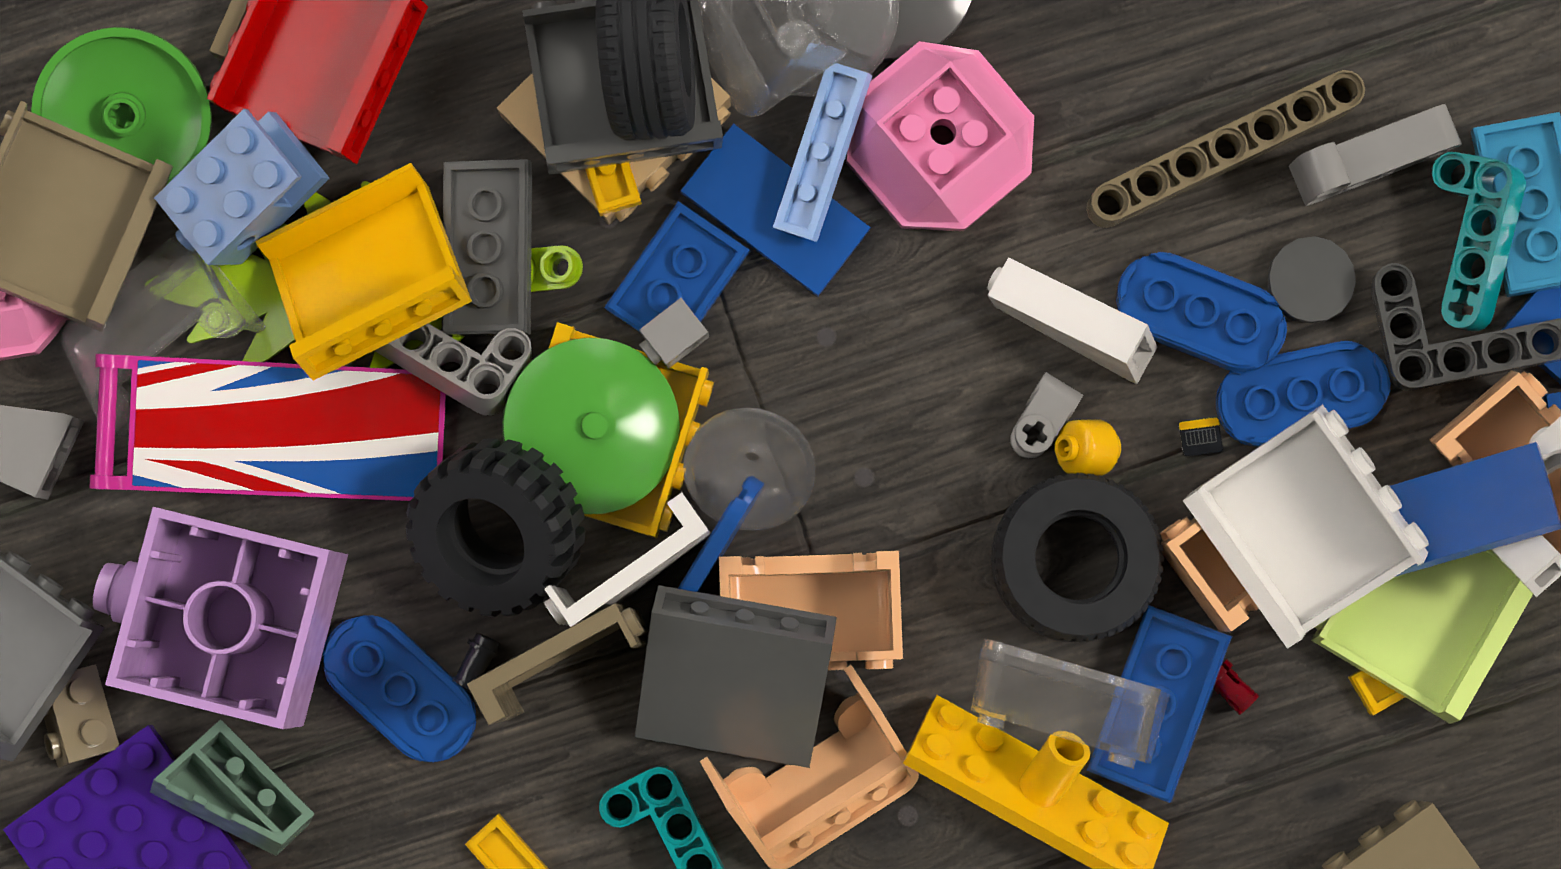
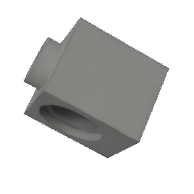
[639,298,709,369]

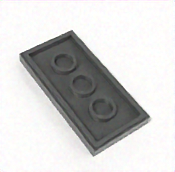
[442,159,532,336]

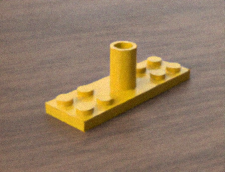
[903,695,1169,869]

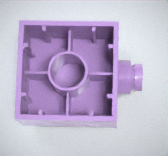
[93,507,348,729]

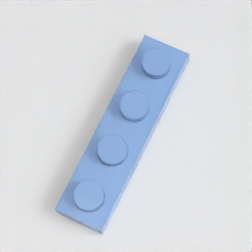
[773,61,872,242]

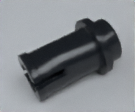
[453,633,500,689]

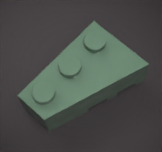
[150,719,314,856]

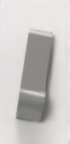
[1289,104,1462,206]
[374,324,532,415]

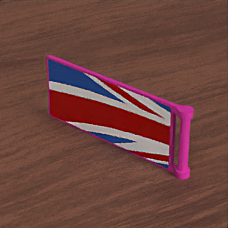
[89,354,446,501]

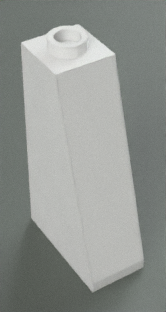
[987,257,1157,384]

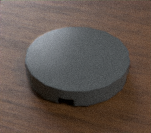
[1267,236,1356,323]

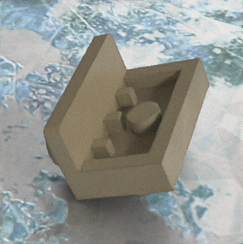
[44,664,119,768]

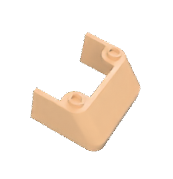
[700,665,919,869]

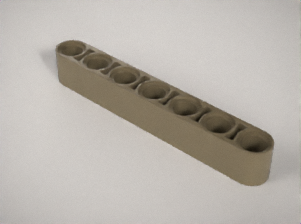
[1086,70,1365,228]

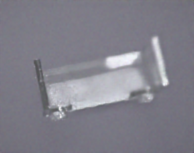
[971,638,1170,768]

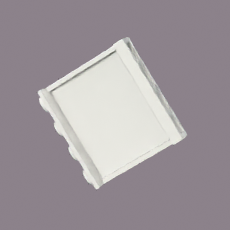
[1183,404,1429,649]
[544,492,711,627]

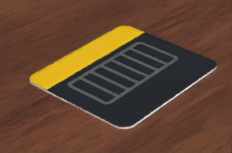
[1179,418,1223,456]

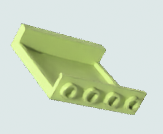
[1311,549,1533,724]

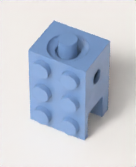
[154,109,330,265]

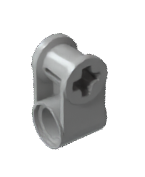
[1010,372,1083,459]

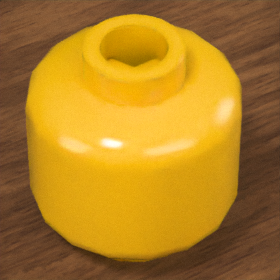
[1055,420,1121,476]

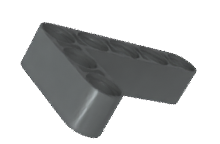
[1371,263,1561,391]

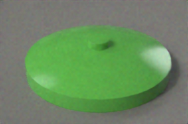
[31,27,212,185]
[502,338,680,514]

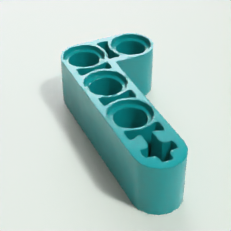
[1432,152,1526,331]
[599,765,725,869]

